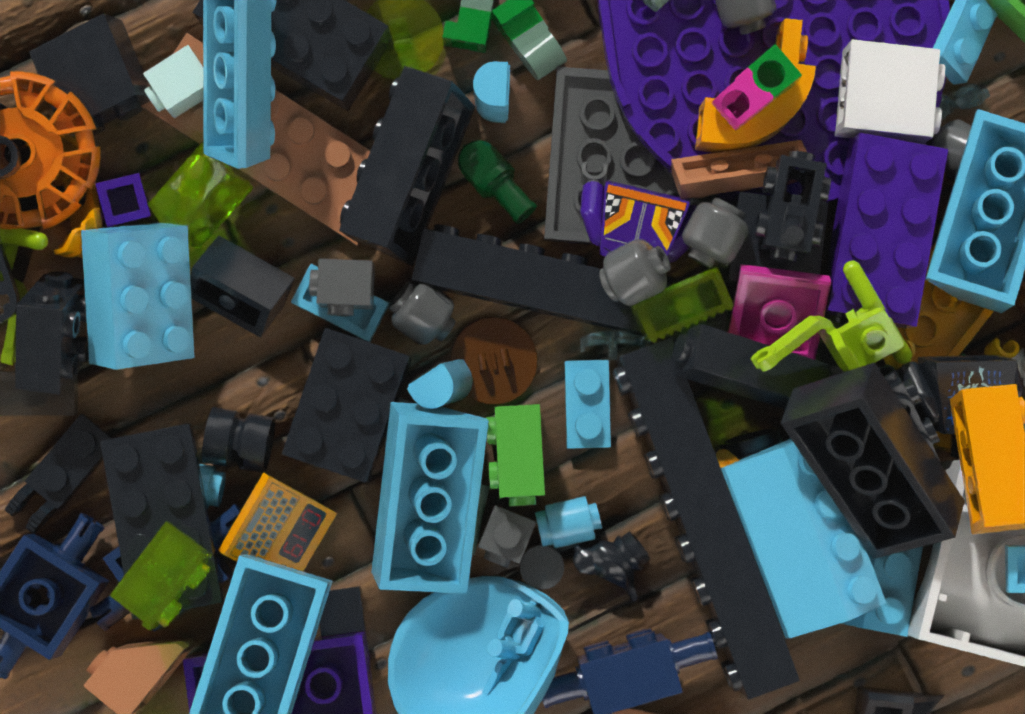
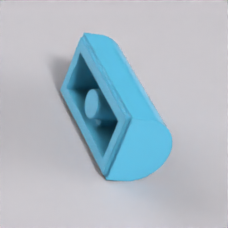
[473,61,510,123]
[407,359,473,409]

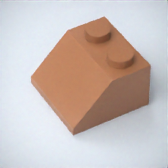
[83,637,198,714]

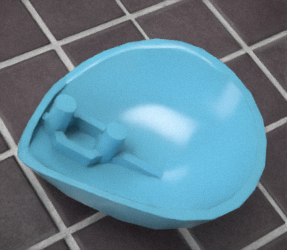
[388,576,569,714]

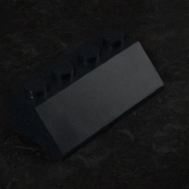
[339,66,476,266]

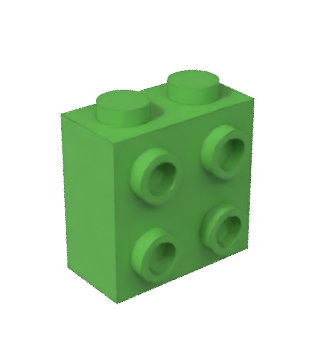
[486,404,545,506]

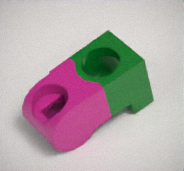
[712,44,802,131]

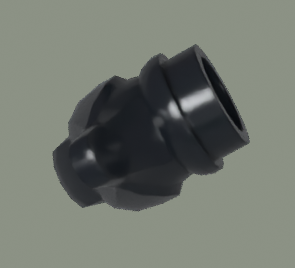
[573,531,651,603]

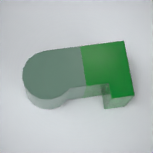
[442,0,495,53]
[492,0,567,81]

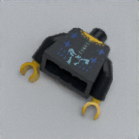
[883,337,1024,458]

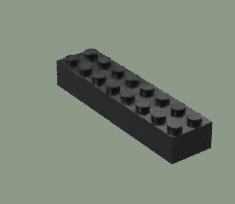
[612,337,800,700]

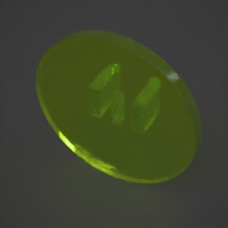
[366,0,444,80]

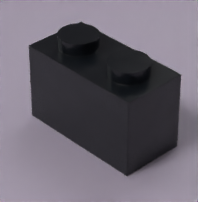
[190,235,295,338]

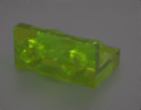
[109,521,212,630]

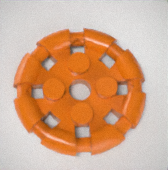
[0,71,101,233]

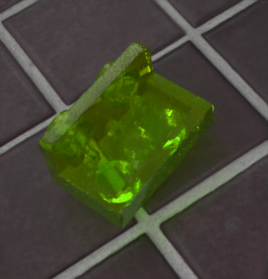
[148,141,253,249]

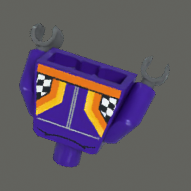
[580,162,716,263]

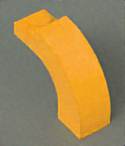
[695,18,816,153]

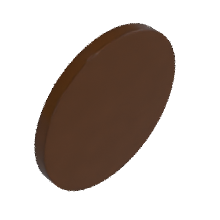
[450,318,537,405]

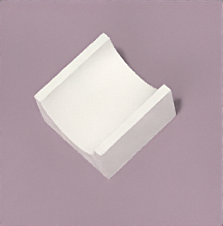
[908,460,1025,667]

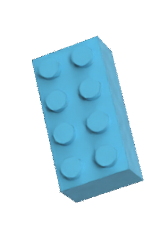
[189,554,333,714]

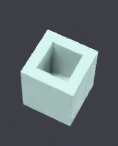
[143,45,203,119]

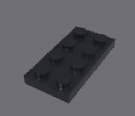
[100,424,224,620]

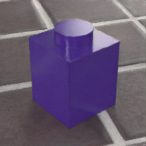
[95,173,151,228]

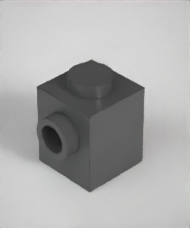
[309,259,375,316]
[478,505,536,568]

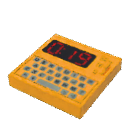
[218,472,337,571]

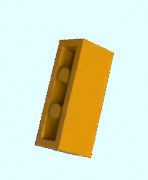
[950,384,1025,534]

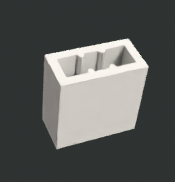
[835,39,945,144]

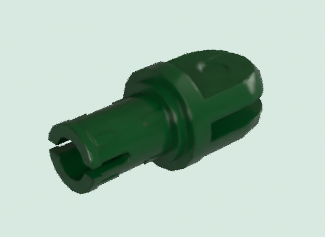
[458,140,537,224]

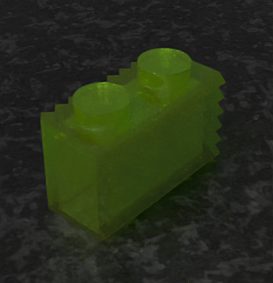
[631,267,733,343]

